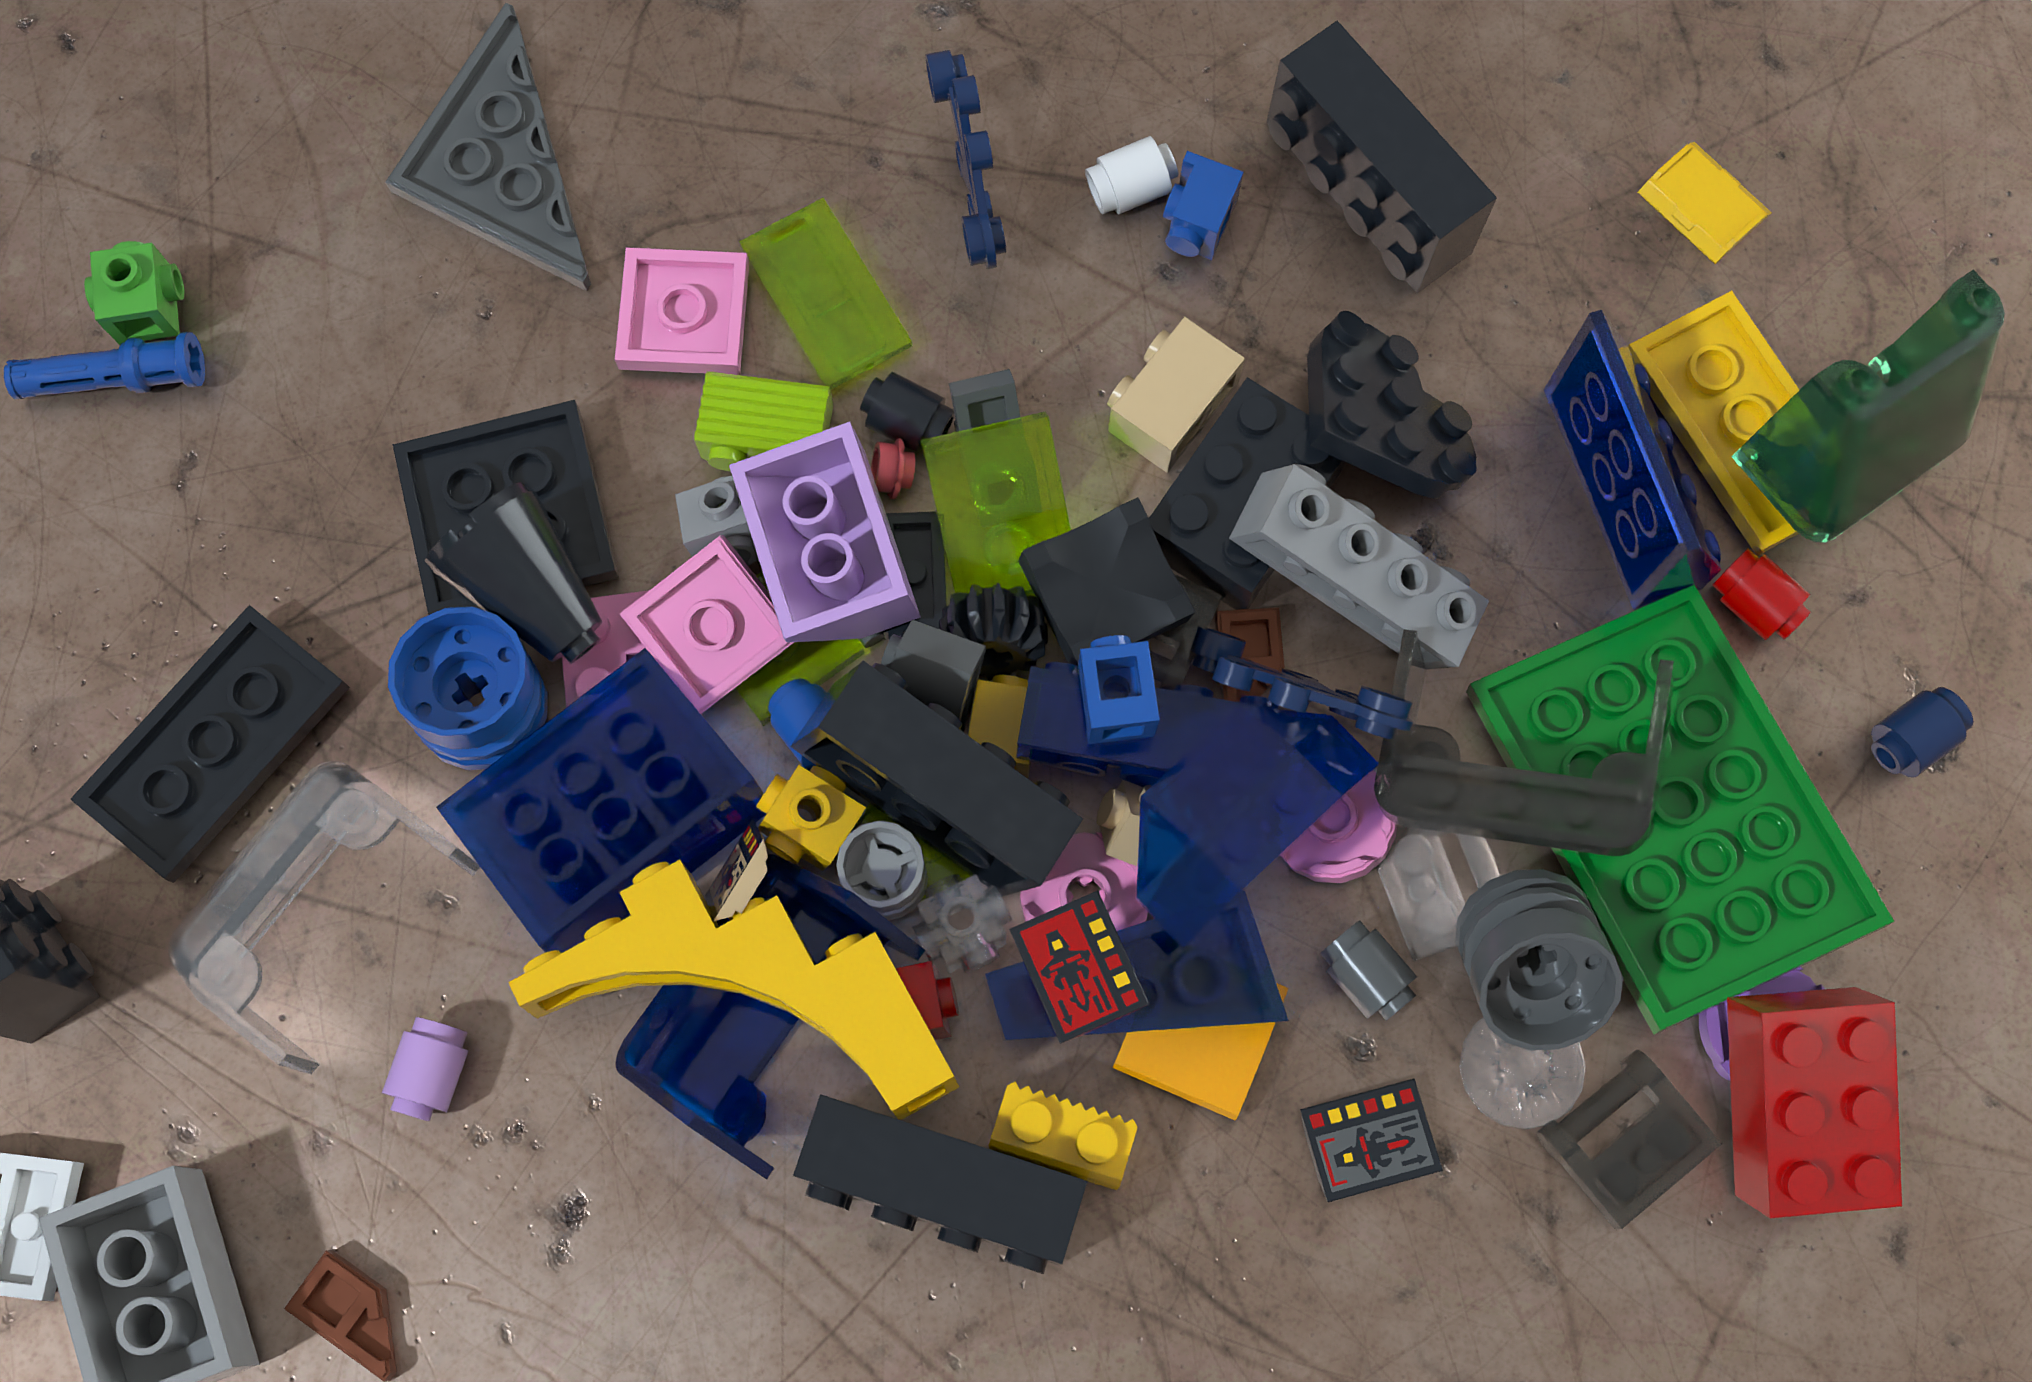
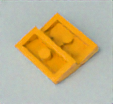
[1112,937,1288,1121]

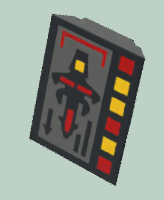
[1300,1078,1443,1202]

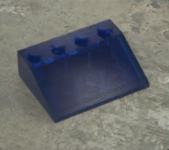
[1543,310,1722,610]
[436,648,766,953]

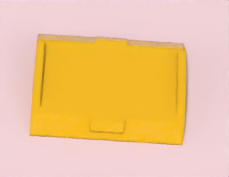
[1637,142,1772,264]

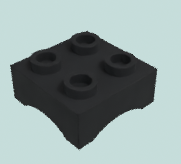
[1018,497,1196,675]

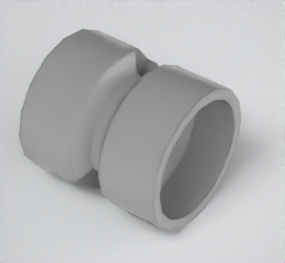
[836,821,928,921]

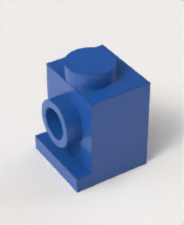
[1163,151,1244,260]
[1078,635,1160,744]

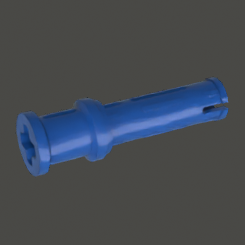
[4,332,205,400]

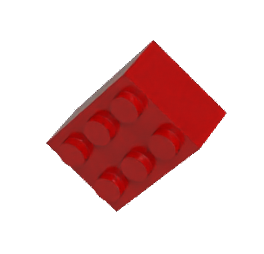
[1727,987,1902,1218]

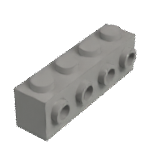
[1229,464,1489,670]

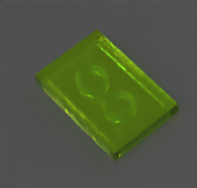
[921,412,1071,596]

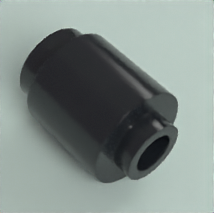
[860,372,955,455]

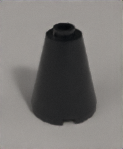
[425,482,603,664]

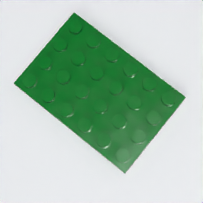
[1466,584,1894,1035]

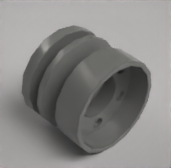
[1455,869,1623,1051]

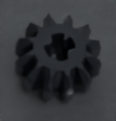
[939,582,1048,681]

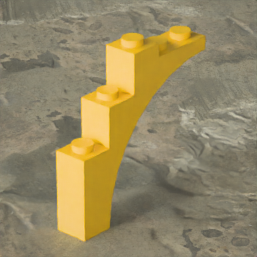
[508,859,959,1120]

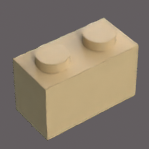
[1107,317,1245,473]

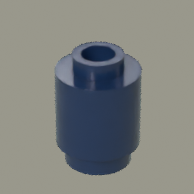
[1871,687,1974,778]

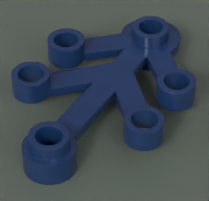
[925,50,1006,269]
[1190,626,1414,740]

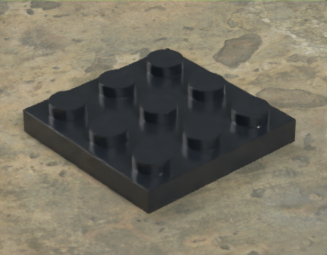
[392,400,619,615]

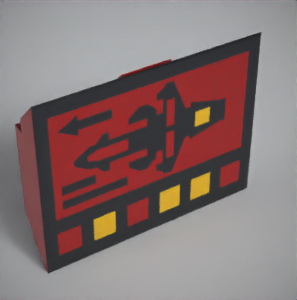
[1009,890,1149,1044]

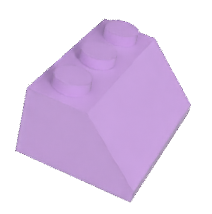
[729,422,921,643]

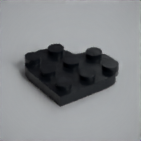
[1307,311,1477,499]

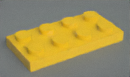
[1623,290,1869,556]

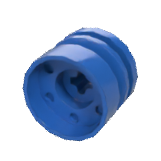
[388,607,548,770]

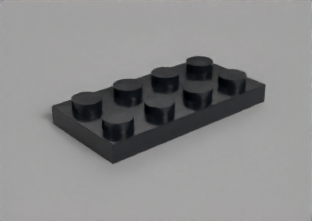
[70,605,350,883]

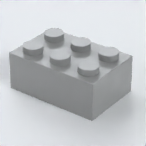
[39,1166,260,1382]

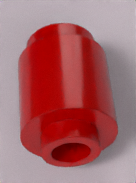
[1712,548,1811,640]

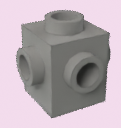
[675,475,759,566]

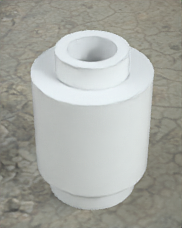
[1085,136,1178,214]

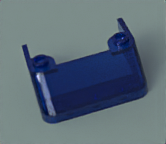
[615,854,925,1180]

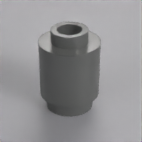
[1320,920,1418,1021]

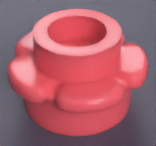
[871,438,915,499]

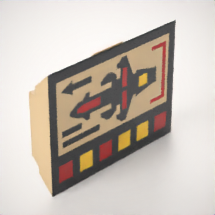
[705,818,768,921]

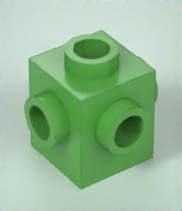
[84,241,185,345]

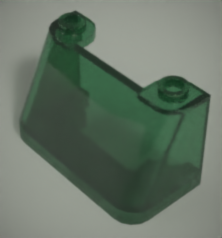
[1731,269,2005,543]

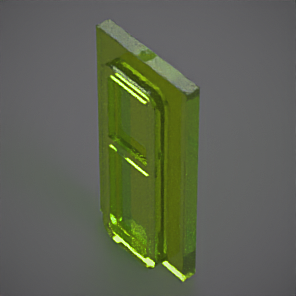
[739,197,912,390]

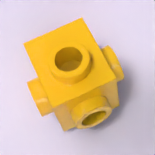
[756,765,866,871]

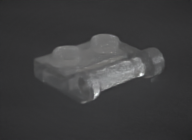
[1376,800,1501,962]

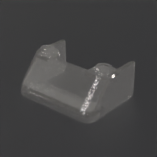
[168,761,481,1075]

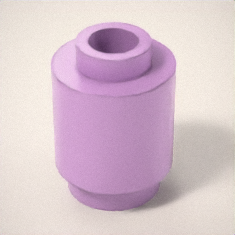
[382,1017,468,1121]

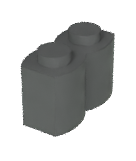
[881,620,986,732]

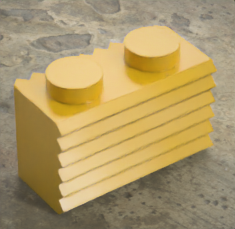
[988,1081,1138,1190]

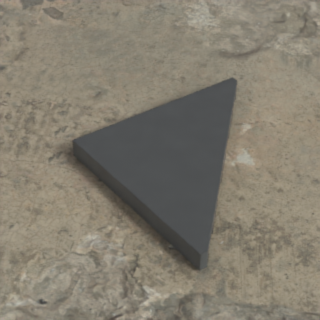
[385,3,591,291]

